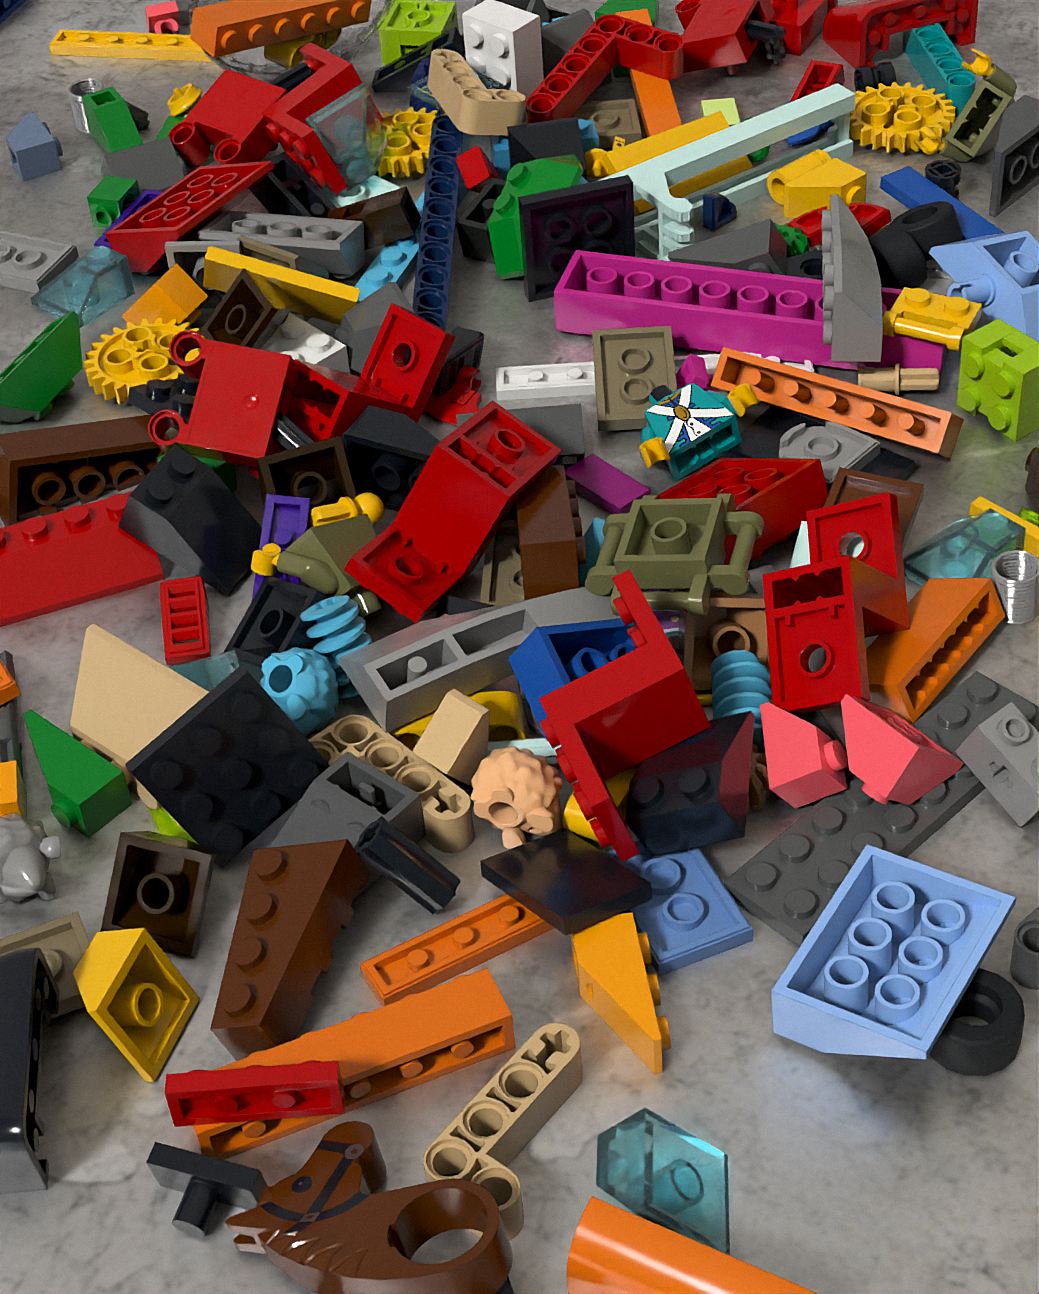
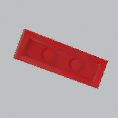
[165,1060,345,1127]

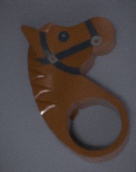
[225,1121,513,1294]

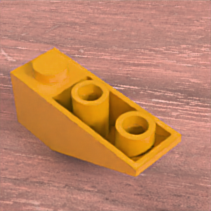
[571,912,671,1074]

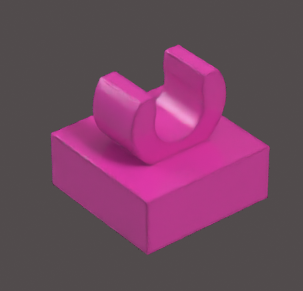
[676,353,719,392]

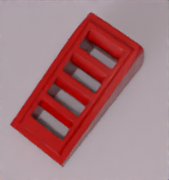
[790,60,845,102]
[456,146,501,193]
[160,576,211,665]

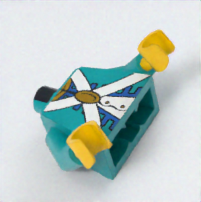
[639,383,760,482]

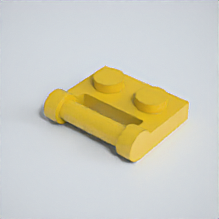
[883,287,982,352]

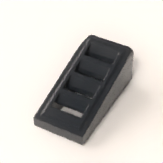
[432,326,484,396]

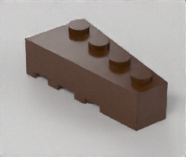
[515,465,586,600]

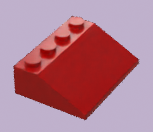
[105,161,275,275]
[659,458,828,565]

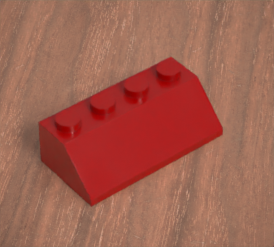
[0,491,164,627]

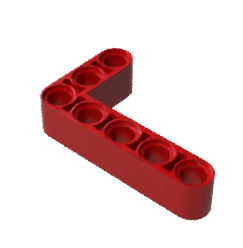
[526,14,684,124]

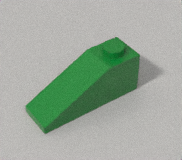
[23,709,132,838]

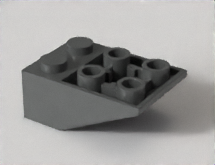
[269,752,426,900]

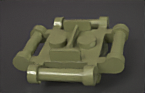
[585,493,764,616]

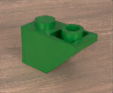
[81,87,144,154]

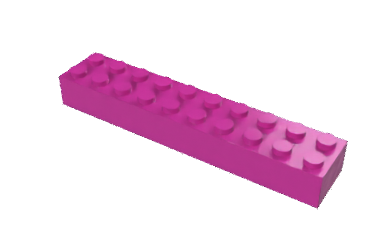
[554,250,949,379]

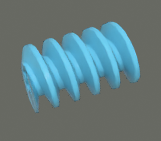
[300,595,373,699]
[711,650,773,753]

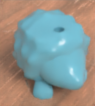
[260,647,340,737]

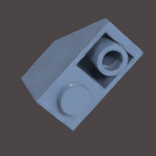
[5,112,63,182]

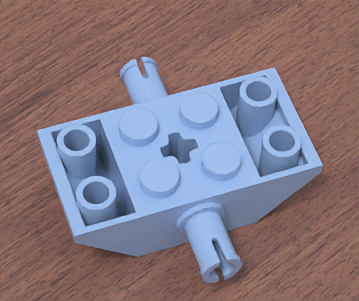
[929,230,1039,342]

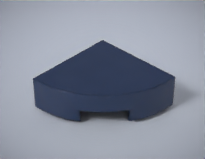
[703,192,737,231]

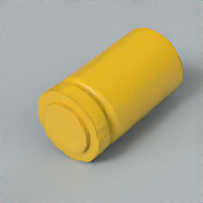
[767,149,832,205]

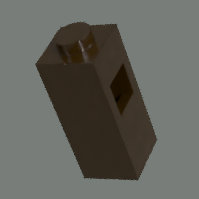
[326,186,421,250]

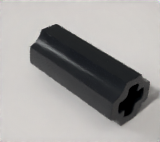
[354,816,461,914]

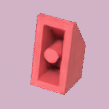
[760,702,848,809]

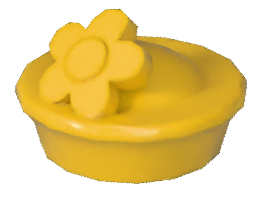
[167,83,203,116]

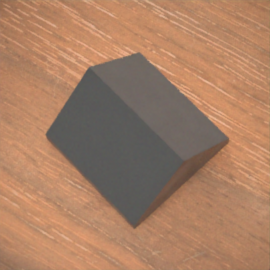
[101,137,184,194]

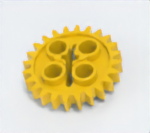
[849,82,956,153]
[348,107,447,178]
[83,317,205,406]

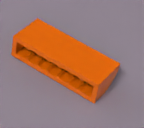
[866,578,1005,724]
[566,1196,817,1294]

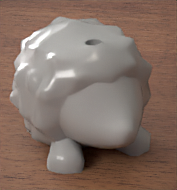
[0,813,61,904]

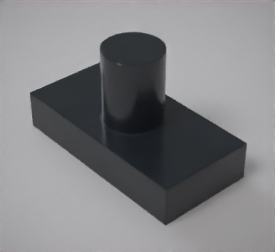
[146,1142,268,1236]

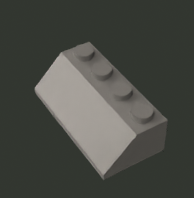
[198,210,365,278]

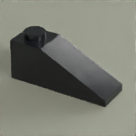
[371,27,466,92]
[251,152,337,218]

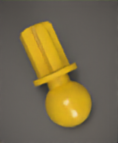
[309,493,385,527]

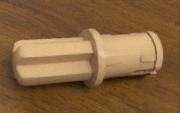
[858,363,940,396]

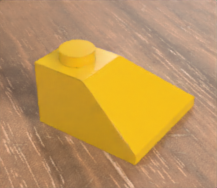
[73,928,200,1082]

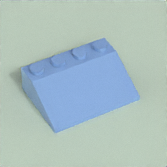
[771,844,1016,1059]

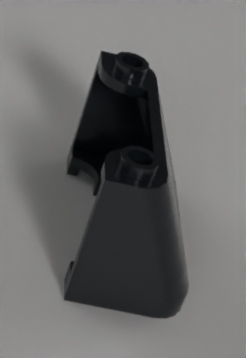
[0,948,60,1194]

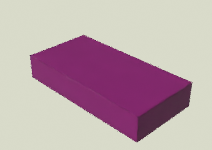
[565,453,651,514]

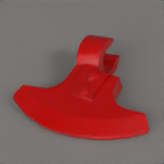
[424,365,482,426]

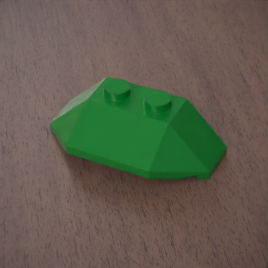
[487,154,584,280]
[0,310,83,423]

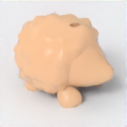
[470,746,563,849]

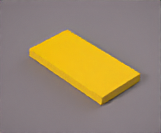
[602,111,754,217]
[203,246,360,325]

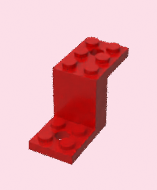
[262,42,384,195]
[248,303,456,479]
[344,400,562,623]
[762,492,910,715]
[539,569,711,863]

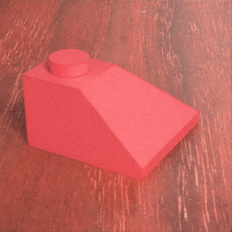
[841,694,964,805]

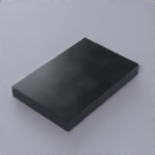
[480,828,652,936]

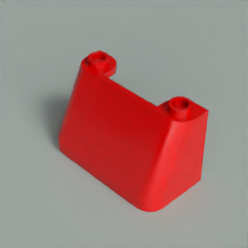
[823,0,979,69]

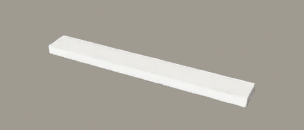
[496,352,814,401]

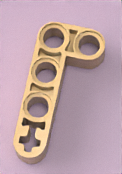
[427,49,526,136]
[308,715,475,853]
[423,1023,583,1241]

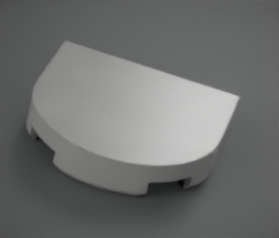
[778,421,881,495]

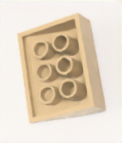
[70,623,209,829]

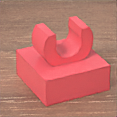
[145,0,180,34]

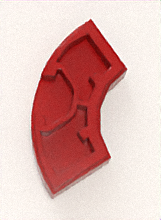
[789,203,892,248]

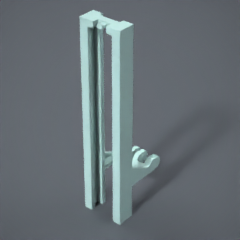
[598,83,856,261]

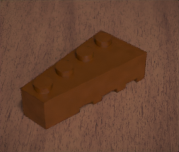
[0,415,170,526]
[210,839,371,1061]

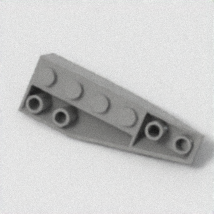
[821,195,883,362]
[339,587,621,733]

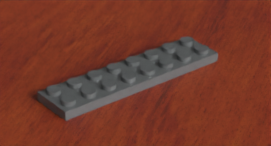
[724,671,1039,947]

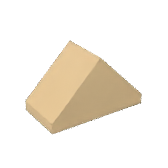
[412,689,490,787]

